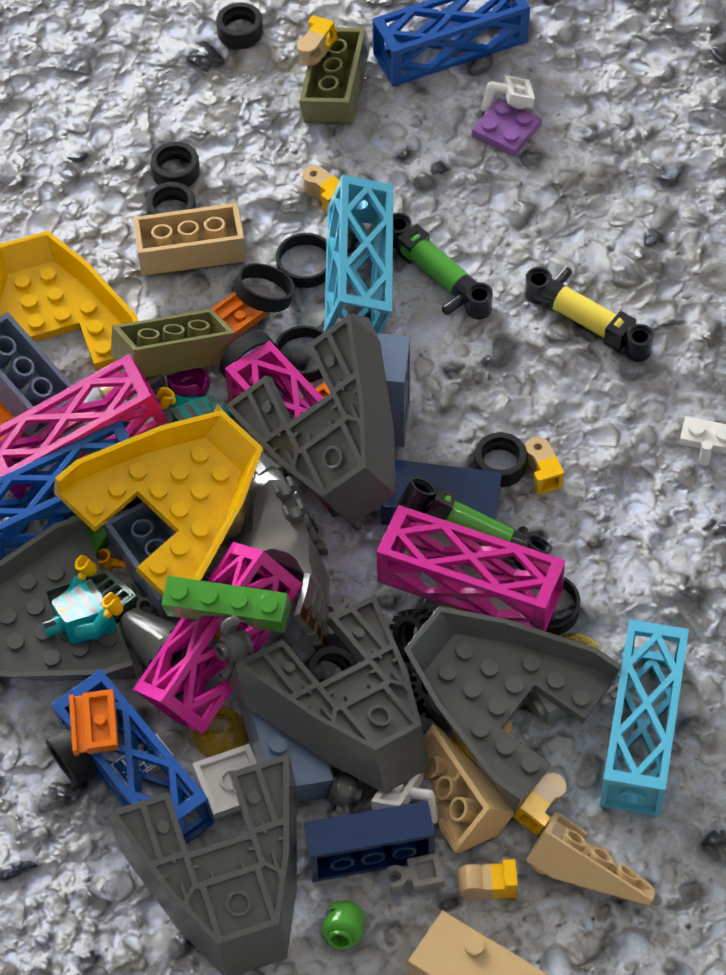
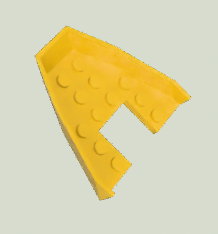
[0,231,138,370]
[54,410,263,596]

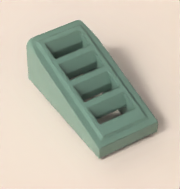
[93,566,139,622]

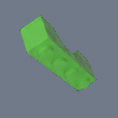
[161,576,291,633]

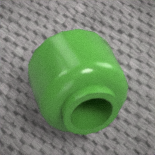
[322,900,366,949]

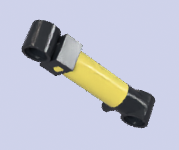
[524,266,654,362]

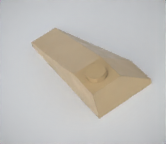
[424,724,515,854]
[526,811,656,906]

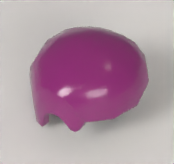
[167,368,210,397]

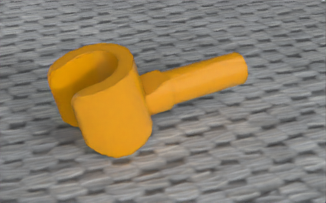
[98,549,127,570]

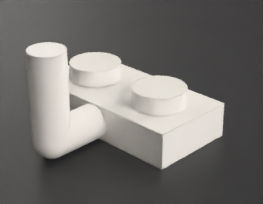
[481,75,535,112]
[679,416,726,466]
[371,773,438,824]

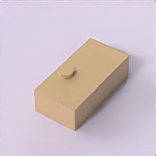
[133,203,246,276]
[408,910,548,975]

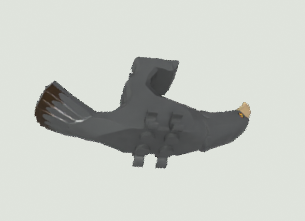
[208,452,330,651]

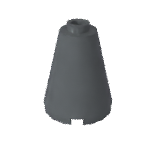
[120,608,188,669]

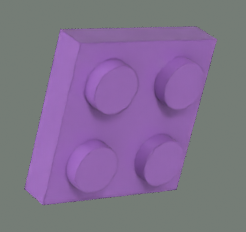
[472,98,542,157]

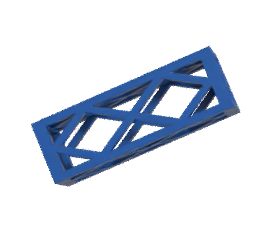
[372,0,530,87]
[0,420,139,560]
[51,669,215,844]

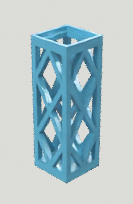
[324,174,393,334]
[599,619,689,817]

